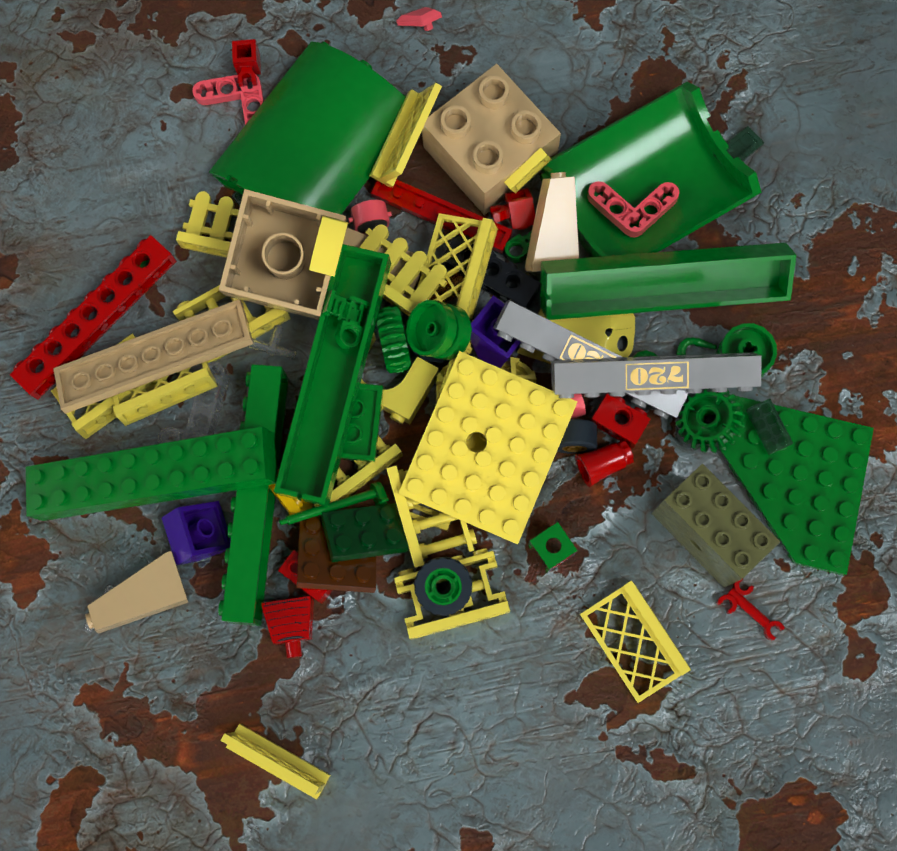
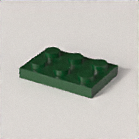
[321,503,409,562]

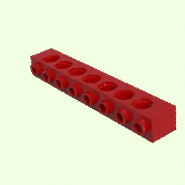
[10,235,177,400]

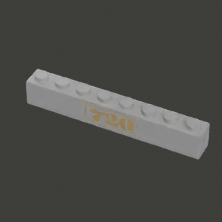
[493,301,689,419]
[551,352,761,398]

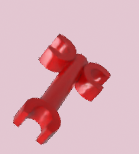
[716,579,785,641]

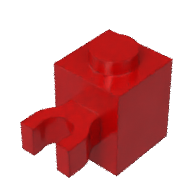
[232,39,261,87]
[490,188,535,230]

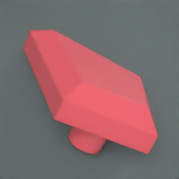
[396,7,442,31]

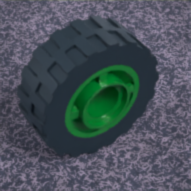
[414,557,472,616]

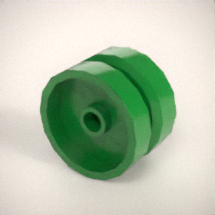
[406,300,472,360]
[716,323,777,378]

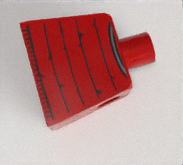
[261,596,314,658]

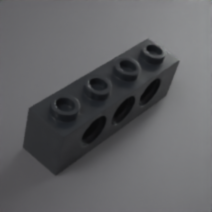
[442,235,541,309]

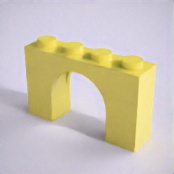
[361,333,439,425]

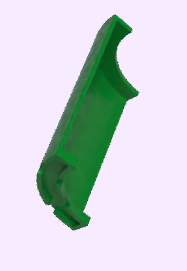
[209,41,407,215]
[540,82,762,257]

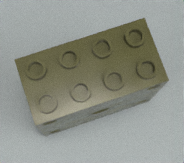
[652,463,780,587]

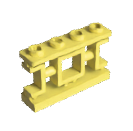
[394,548,510,640]

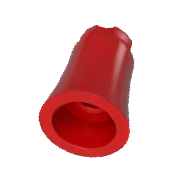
[575,440,634,487]

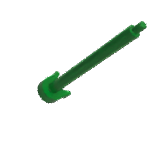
[279,482,389,525]

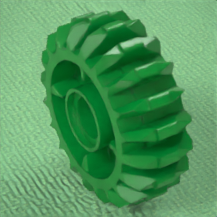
[376,306,411,373]
[676,388,745,453]

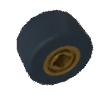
[557,419,597,454]

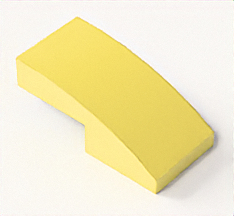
[309,216,348,277]

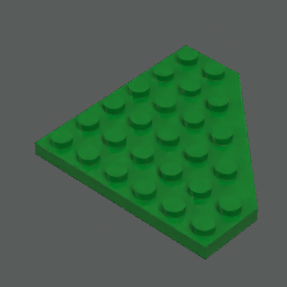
[717,394,874,576]

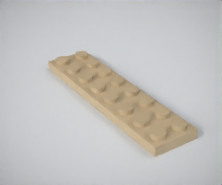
[53,299,254,414]

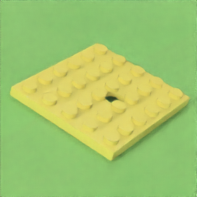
[398,351,578,544]

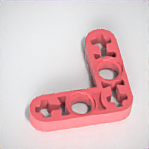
[192,74,264,125]
[587,181,679,238]

